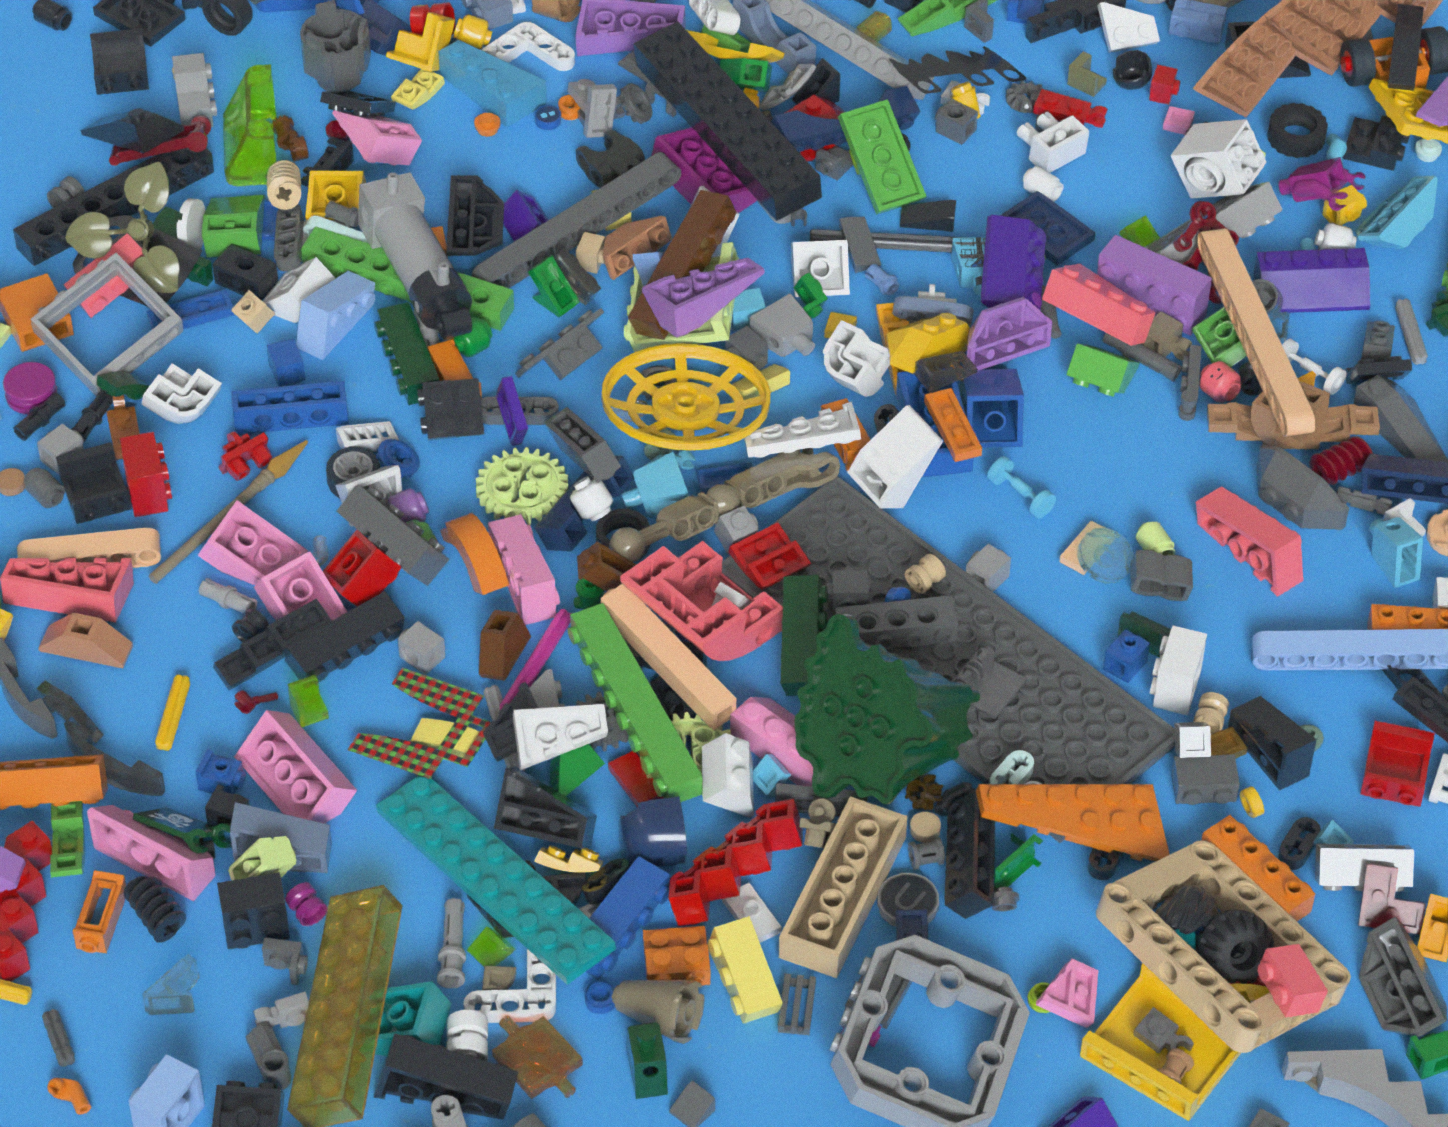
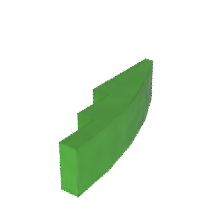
[897,0,997,36]

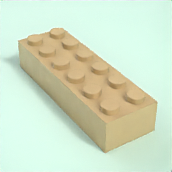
[779,796,907,978]

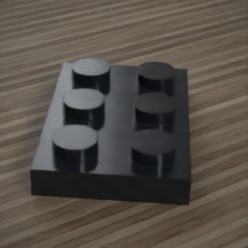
[93,0,186,47]
[320,90,396,117]

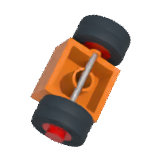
[1340,26,1448,89]

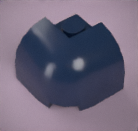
[359,0,411,55]
[619,797,687,866]

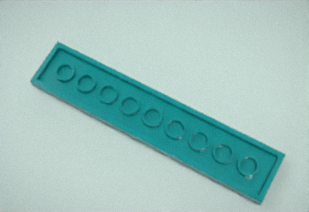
[376,775,616,985]

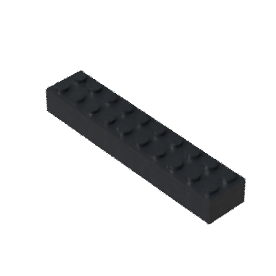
[633,21,822,221]

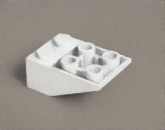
[847,405,943,508]

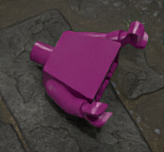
[1279,157,1366,211]

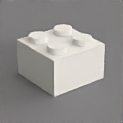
[1150,625,1207,716]

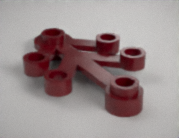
[1173,201,1239,304]

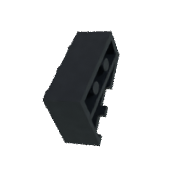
[1228,696,1317,791]

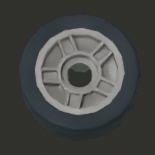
[326,447,380,498]

